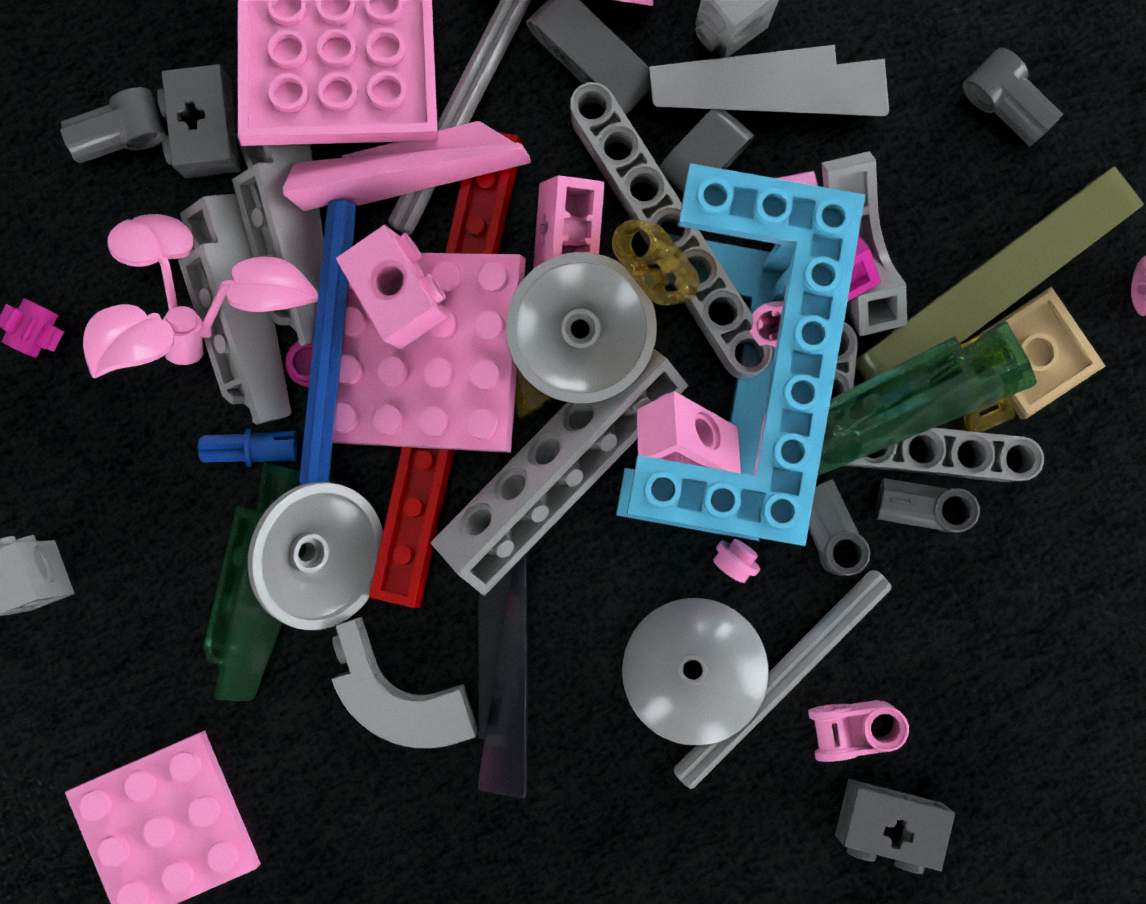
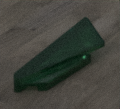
[818,321,1037,476]
[204,462,334,701]

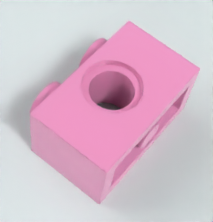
[336,225,449,349]
[637,391,741,473]

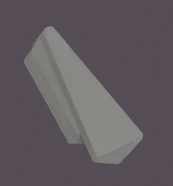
[649,45,889,116]
[232,132,324,346]
[178,194,291,425]

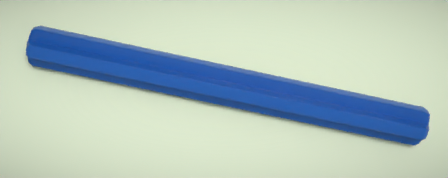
[299,199,357,485]

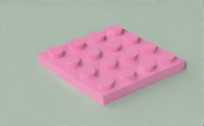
[238,0,438,146]
[333,253,526,453]

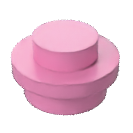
[713,539,760,583]

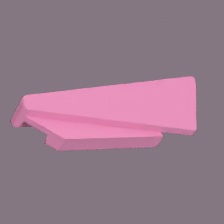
[283,121,531,211]

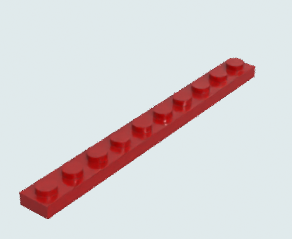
[369,133,523,608]

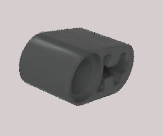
[659,109,755,194]

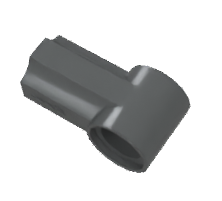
[962,48,1063,147]
[60,87,166,163]
[875,478,980,532]
[808,479,870,576]

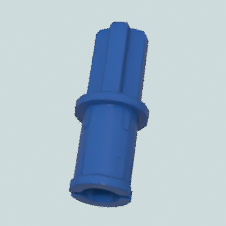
[198,428,298,467]

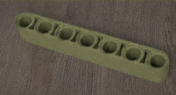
[855,166,1144,401]

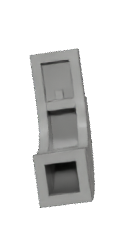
[822,151,907,336]
[331,616,478,748]

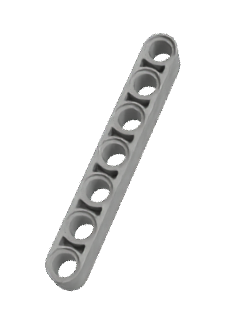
[570,82,772,380]

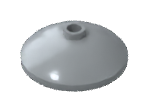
[506,252,657,403]
[248,482,383,630]
[622,598,768,745]

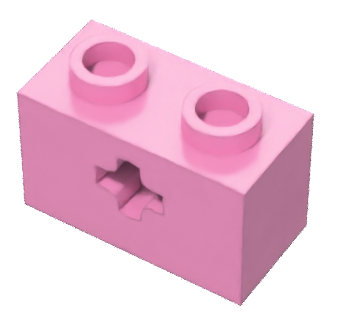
[533,175,604,269]

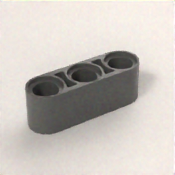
[526,0,651,115]

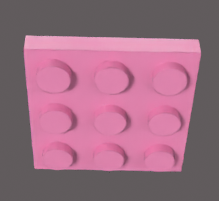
[65,730,261,904]

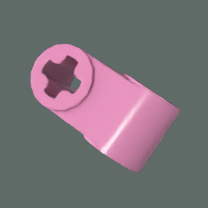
[808,700,909,762]

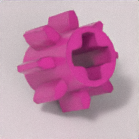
[0,298,64,358]

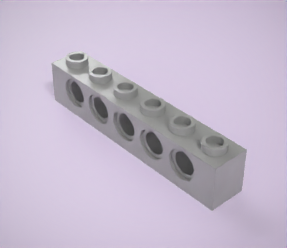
[430,349,688,596]

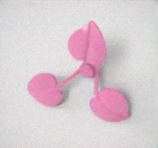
[83,214,318,378]

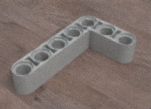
[820,322,1044,482]

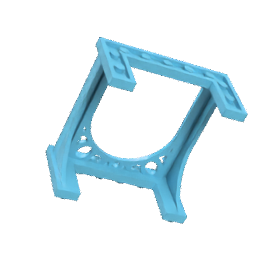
[616,163,866,546]

